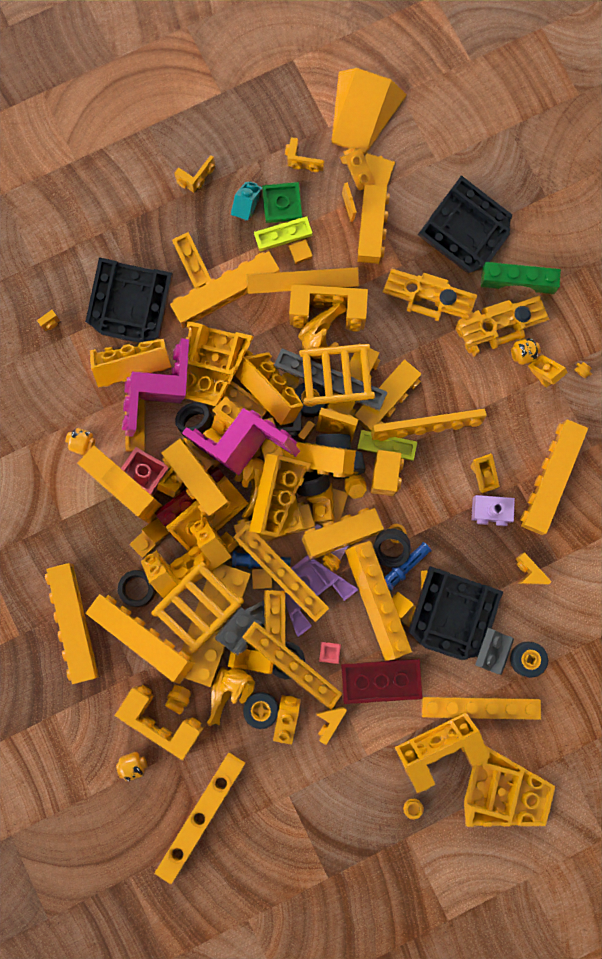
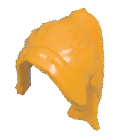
[298,303,347,359]
[234,458,265,519]
[207,667,255,726]

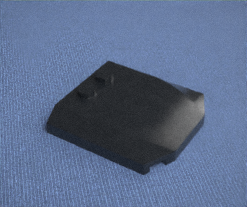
[417,175,513,274]
[85,257,173,343]
[408,566,503,660]

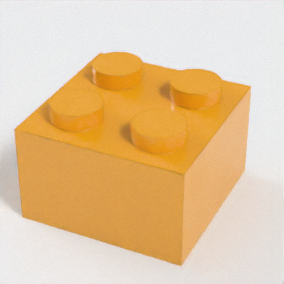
[371,450,404,496]

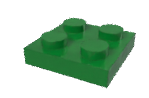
[262,182,302,223]

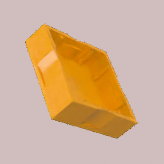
[78,445,163,524]

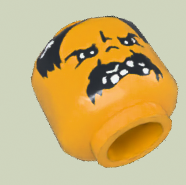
[511,338,541,365]
[65,428,96,455]
[116,752,147,781]

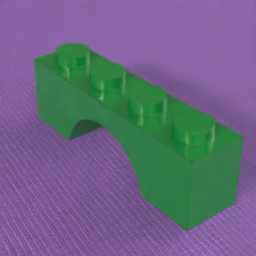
[480,262,561,294]

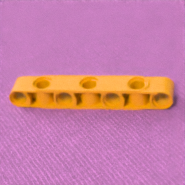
[154,752,245,884]

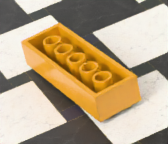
[182,564,252,687]

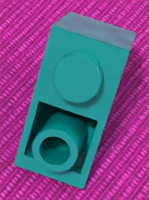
[231,182,262,221]

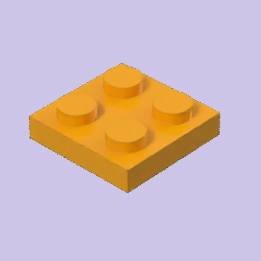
[316,408,358,442]

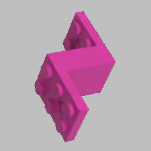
[122,338,189,437]
[182,408,300,475]

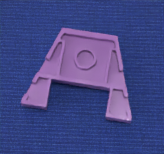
[279,555,358,637]

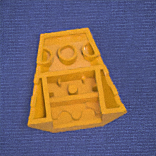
[332,68,407,155]
[184,321,254,406]
[464,746,555,827]

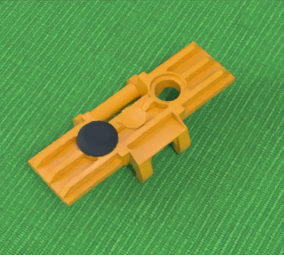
[383,269,477,321]
[458,296,549,349]

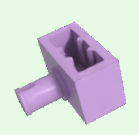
[472,495,515,526]

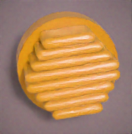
[344,475,367,499]
[165,685,191,715]

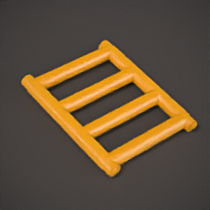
[299,344,375,405]
[151,560,244,654]

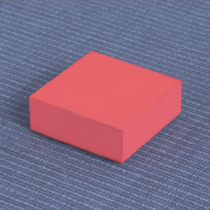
[319,642,341,664]

